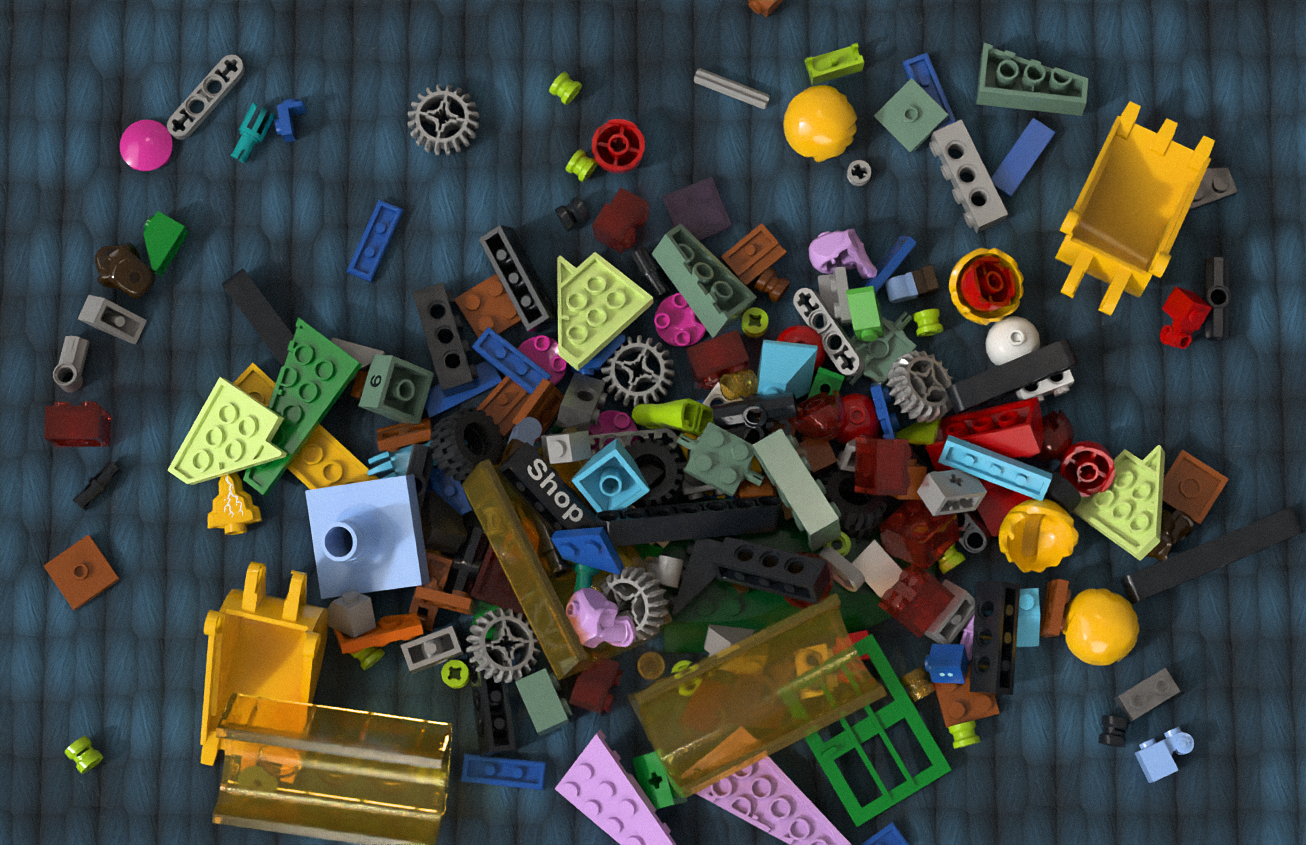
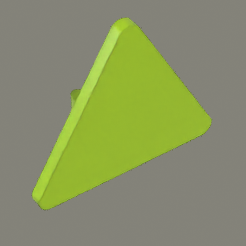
[892,418,941,448]

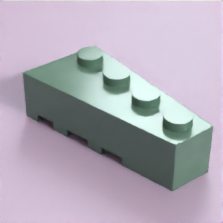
[976,43,1088,116]
[652,223,757,338]
[753,429,841,552]

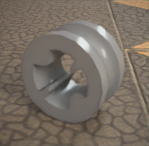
[847,160,871,186]

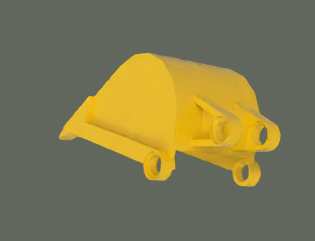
[1055,101,1215,316]
[200,561,329,784]

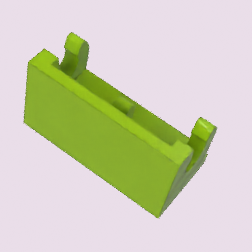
[804,43,864,86]

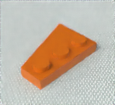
[333,613,423,654]

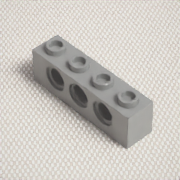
[929,119,1008,233]

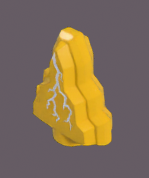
[208,472,262,535]

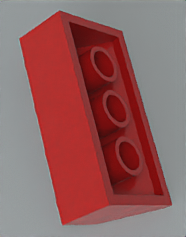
[926,397,1044,472]

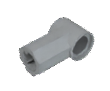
[53,335,90,392]
[638,555,684,588]

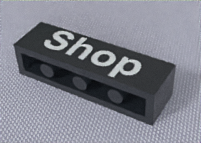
[495,442,596,533]

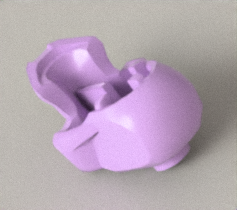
[809,229,877,279]
[566,588,636,648]

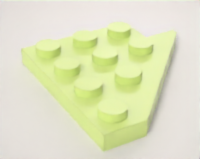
[557,252,653,371]

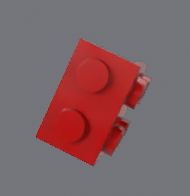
[976,477,1033,537]

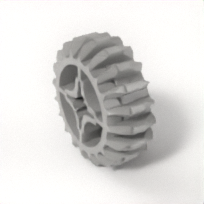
[407,84,479,156]
[601,335,675,408]
[886,350,954,423]
[601,566,669,642]
[466,608,541,683]

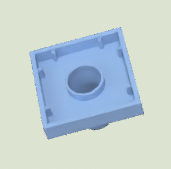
[305,474,430,599]

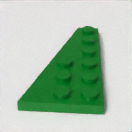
[243,317,363,497]

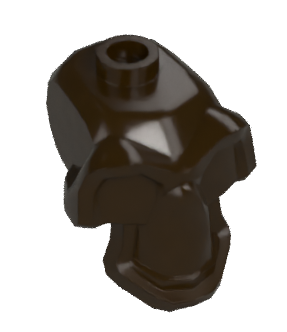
[95,242,155,299]
[1146,510,1194,561]

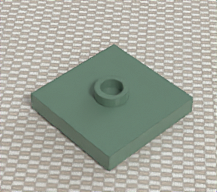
[874,78,949,154]

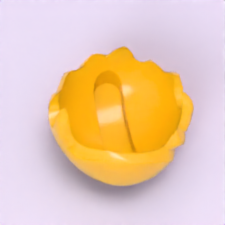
[783,85,857,162]
[949,248,1024,325]
[999,499,1079,573]
[1062,588,1139,666]

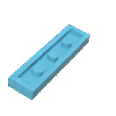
[938,435,1053,501]

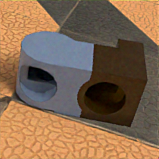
[501,417,542,464]

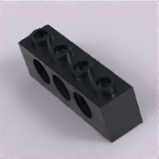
[479,225,558,333]
[412,282,479,397]
[712,537,831,604]
[970,581,1020,695]
[467,641,516,757]

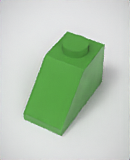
[846,286,885,341]

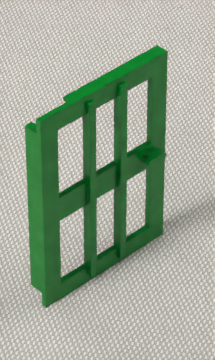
[776,634,951,827]

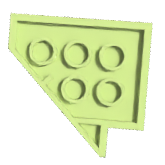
[168,377,287,485]
[1073,445,1165,561]

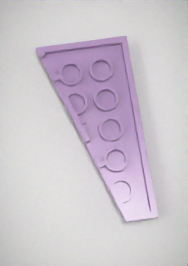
[555,729,677,845]
[685,729,851,845]

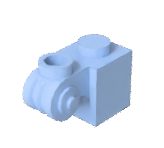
[1135,726,1194,783]

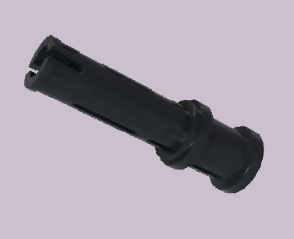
[525,503,574,579]

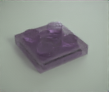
[662,177,732,241]

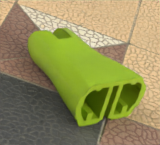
[632,398,714,436]

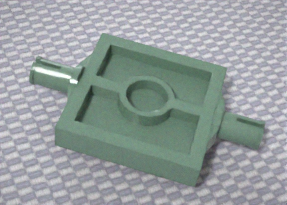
[842,311,917,387]
[676,422,764,497]

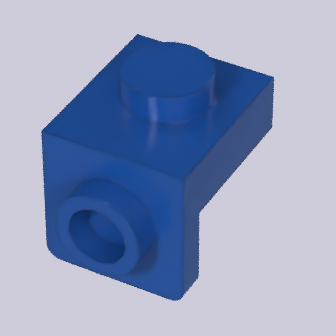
[275,99,307,142]

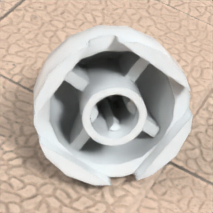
[985,316,1040,366]

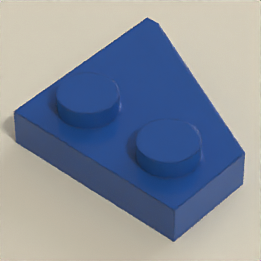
[870,381,900,444]
[415,467,475,522]
[551,527,624,574]

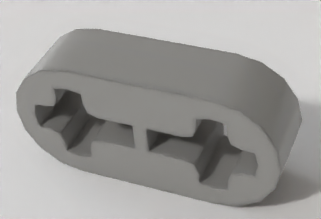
[817,547,865,592]

